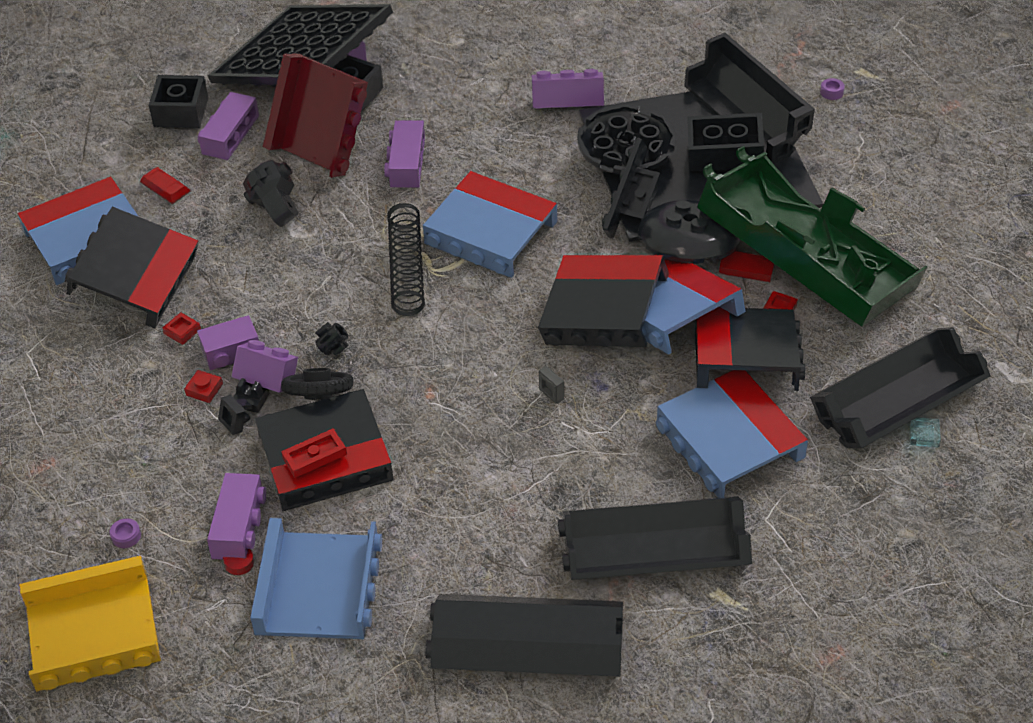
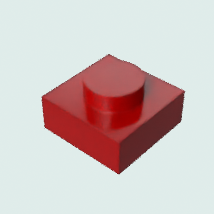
[184,370,223,403]

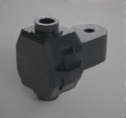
[242,160,298,227]

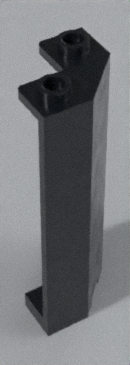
[684,32,815,164]
[810,327,991,449]
[558,496,753,580]
[425,594,623,677]

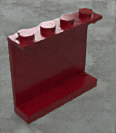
[263,53,368,178]

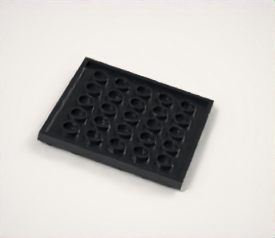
[207,4,393,87]

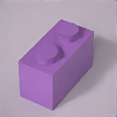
[197,315,259,371]
[232,340,298,393]

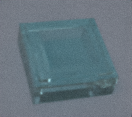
[909,418,941,447]

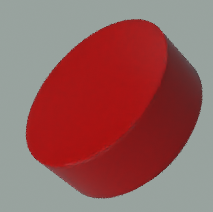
[223,549,254,575]

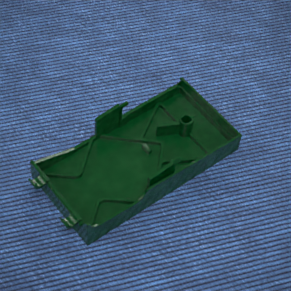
[697,146,928,327]

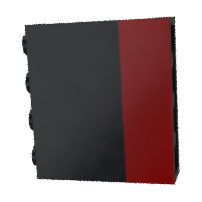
[64,206,199,329]
[538,255,669,348]
[695,307,805,391]
[255,389,394,512]

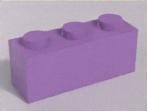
[532,69,604,108]
[198,92,259,160]
[384,120,425,188]
[207,473,266,560]

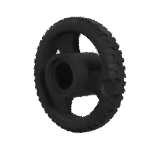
[281,368,354,400]

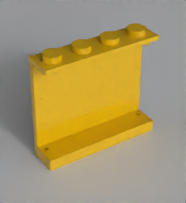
[20,555,161,692]

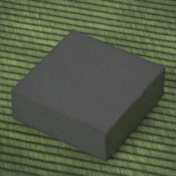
[538,366,564,404]

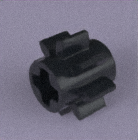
[315,322,349,356]

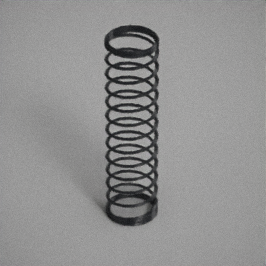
[387,203,425,316]

